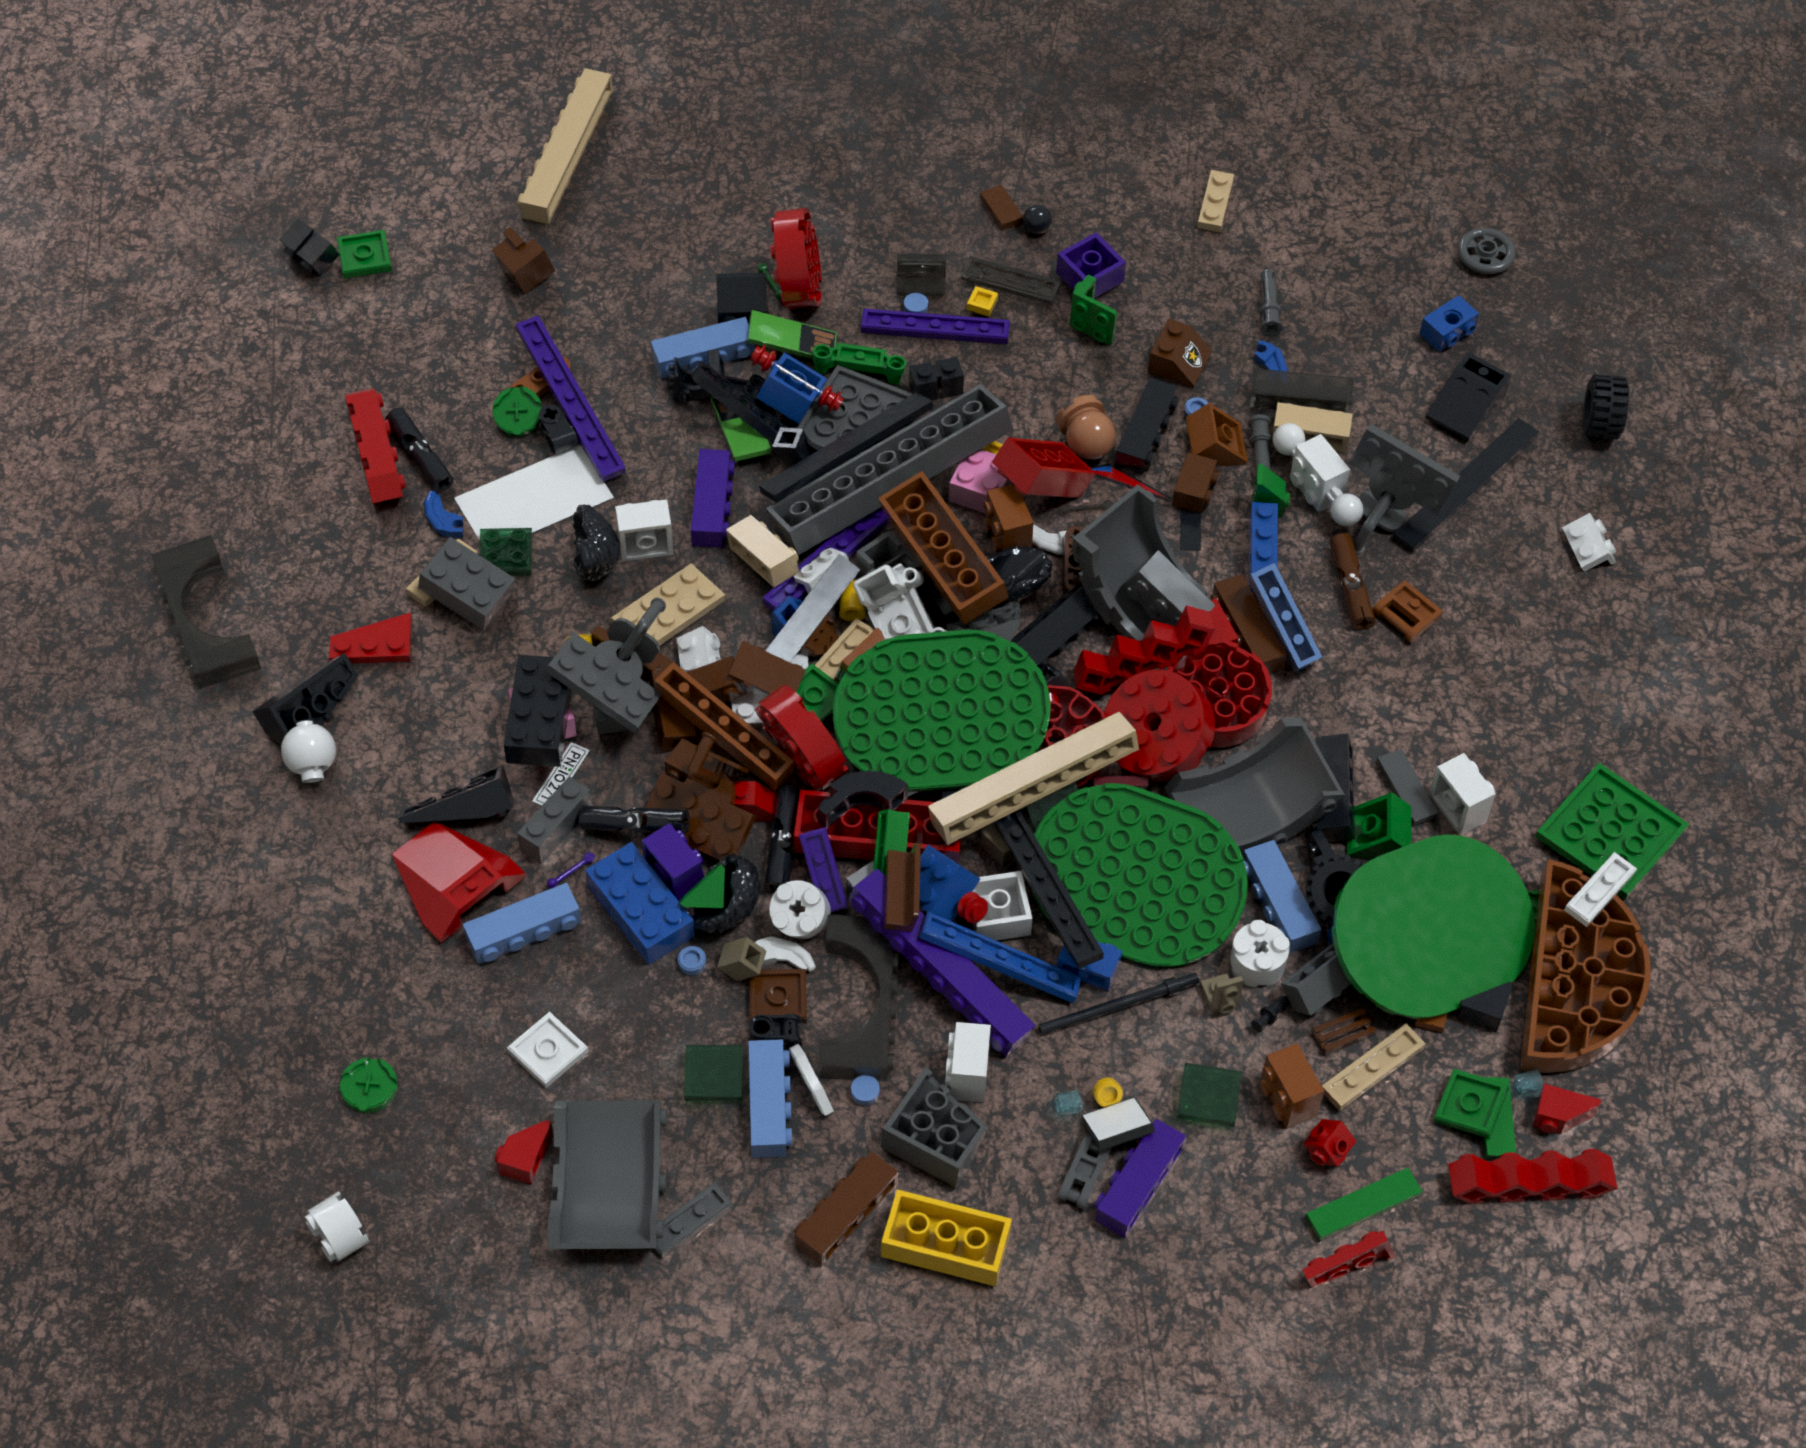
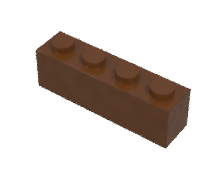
[1210,574,1287,674]
[794,1151,898,1267]

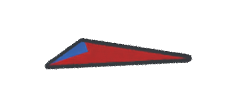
[1090,463,1170,500]

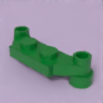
[812,343,906,385]

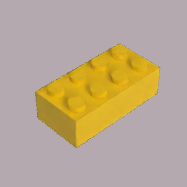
[881,1189,1012,1286]

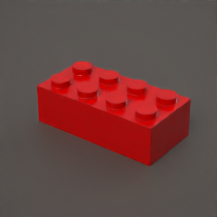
[992,437,1096,498]

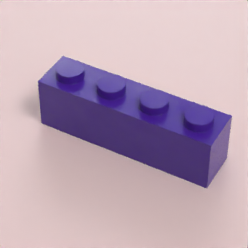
[691,449,735,548]
[1094,1119,1186,1238]

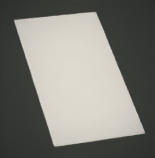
[454,445,614,552]

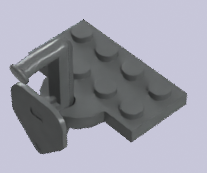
[1348,423,1460,554]
[545,598,666,733]

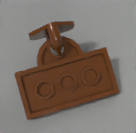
[642,732,757,860]

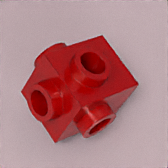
[1303,1119,1356,1167]

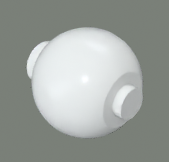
[281,721,336,783]

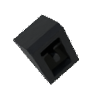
[1456,982,1513,1032]

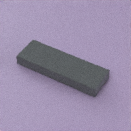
[1376,749,1438,826]
[654,1183,733,1259]

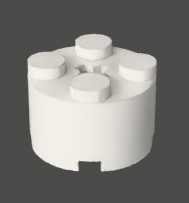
[770,880,831,939]
[1230,920,1290,987]
[305,1191,370,1262]

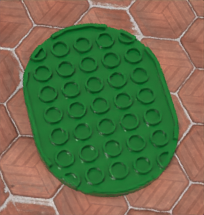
[833,630,1050,792]
[1032,783,1248,967]
[1332,835,1535,1019]

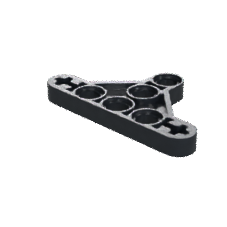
[691,363,788,444]

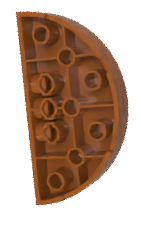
[1520,859,1651,1073]

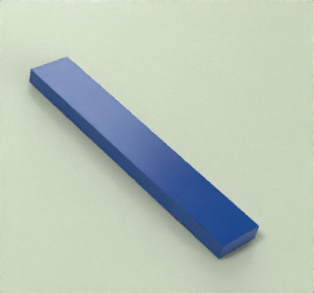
[919,912,1081,1003]

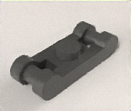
[1057,1134,1113,1210]

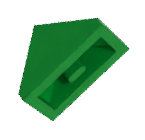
[679,863,725,908]

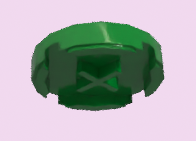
[493,387,542,436]
[340,1057,398,1113]

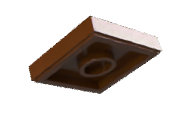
[749,969,807,1024]

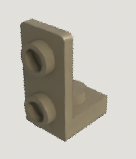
[1200,974,1244,1015]

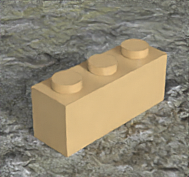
[1272,402,1353,453]
[726,515,799,587]

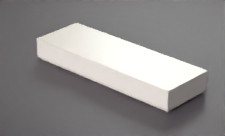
[1564,852,1637,927]

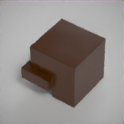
[492,227,555,294]

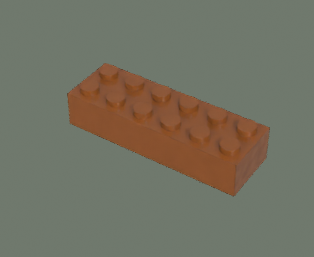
[878,471,1009,625]

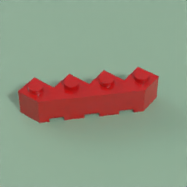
[344,388,406,503]
[1073,605,1215,695]
[1448,1149,1618,1204]

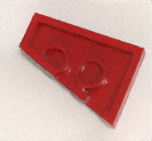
[329,612,412,663]
[1302,1230,1397,1288]

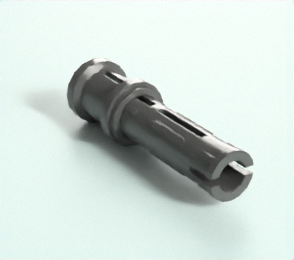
[1259,269,1283,336]
[1248,415,1272,476]

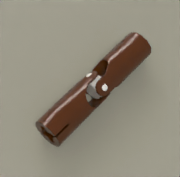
[1330,533,1376,631]

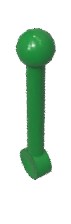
[757,263,782,300]

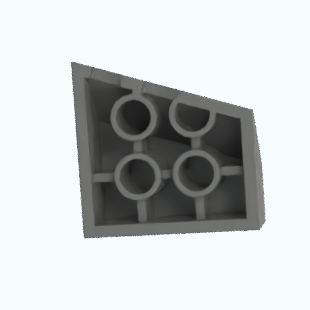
[946,601,1020,642]
[880,1067,987,1187]

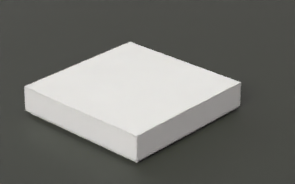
[507,1011,589,1088]

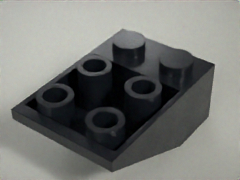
[1425,352,1511,441]

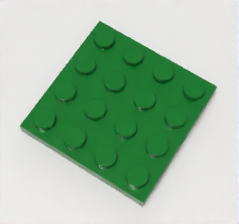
[1535,763,1689,900]

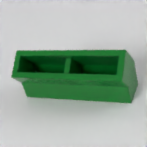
[873,809,910,875]

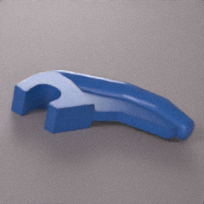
[1254,340,1288,393]
[424,491,464,538]

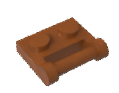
[1372,580,1443,644]

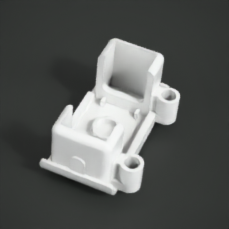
[853,564,946,639]

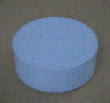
[904,293,928,313]
[1184,397,1208,417]
[678,946,706,975]
[851,1075,880,1106]

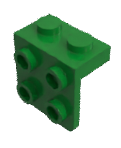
[1069,275,1118,345]

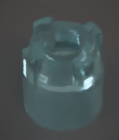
[1514,1069,1544,1097]
[1054,1090,1083,1116]

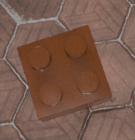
[982,484,1034,552]
[1259,1043,1324,1129]

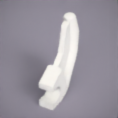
[1032,525,1074,556]
[755,936,816,972]

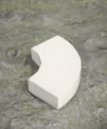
[789,1044,834,1116]

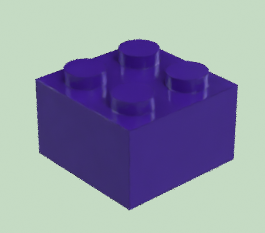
[1056,232,1126,298]
[642,823,704,903]

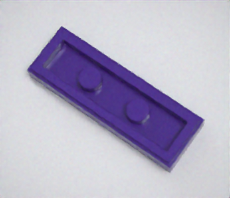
[799,827,849,912]

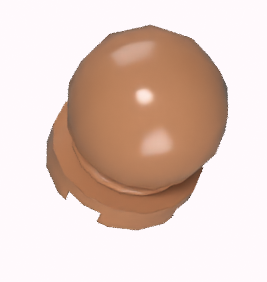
[1055,395,1116,460]

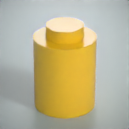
[839,580,866,622]

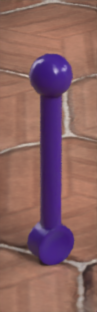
[547,852,595,889]

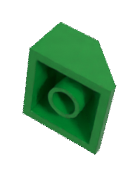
[1347,792,1411,860]

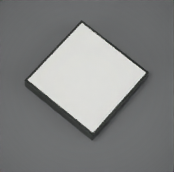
[1081,1097,1155,1150]

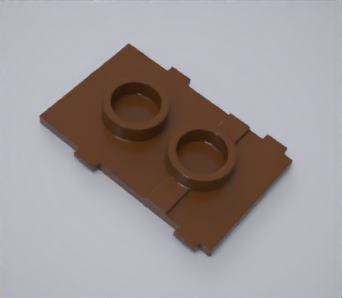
[728,641,806,695]

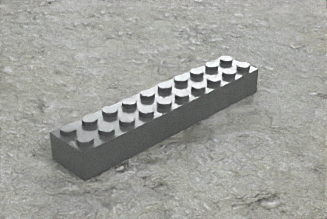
[766,384,1014,555]

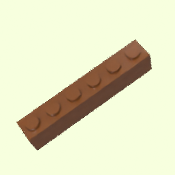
[655,662,794,792]

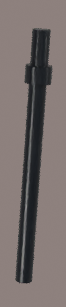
[1038,973,1200,1035]

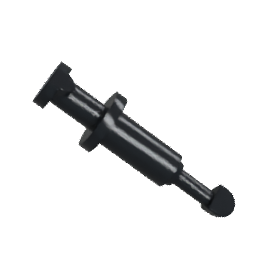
[1251,995,1288,1032]

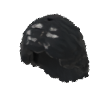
[572,504,620,581]
[987,545,1052,606]
[693,853,761,933]

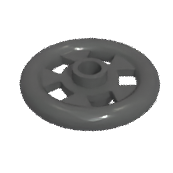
[1458,228,1516,274]

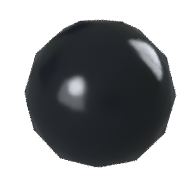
[1022,204,1052,235]

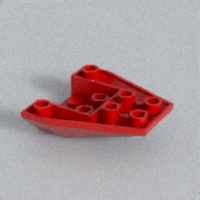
[392,821,527,943]

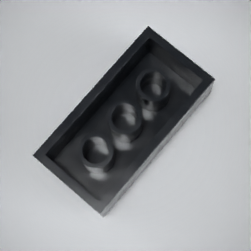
[503,655,572,767]

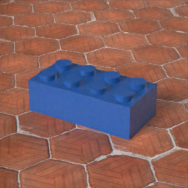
[585,842,695,965]

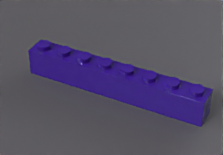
[848,869,1036,1057]

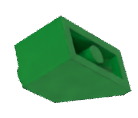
[1252,464,1290,518]

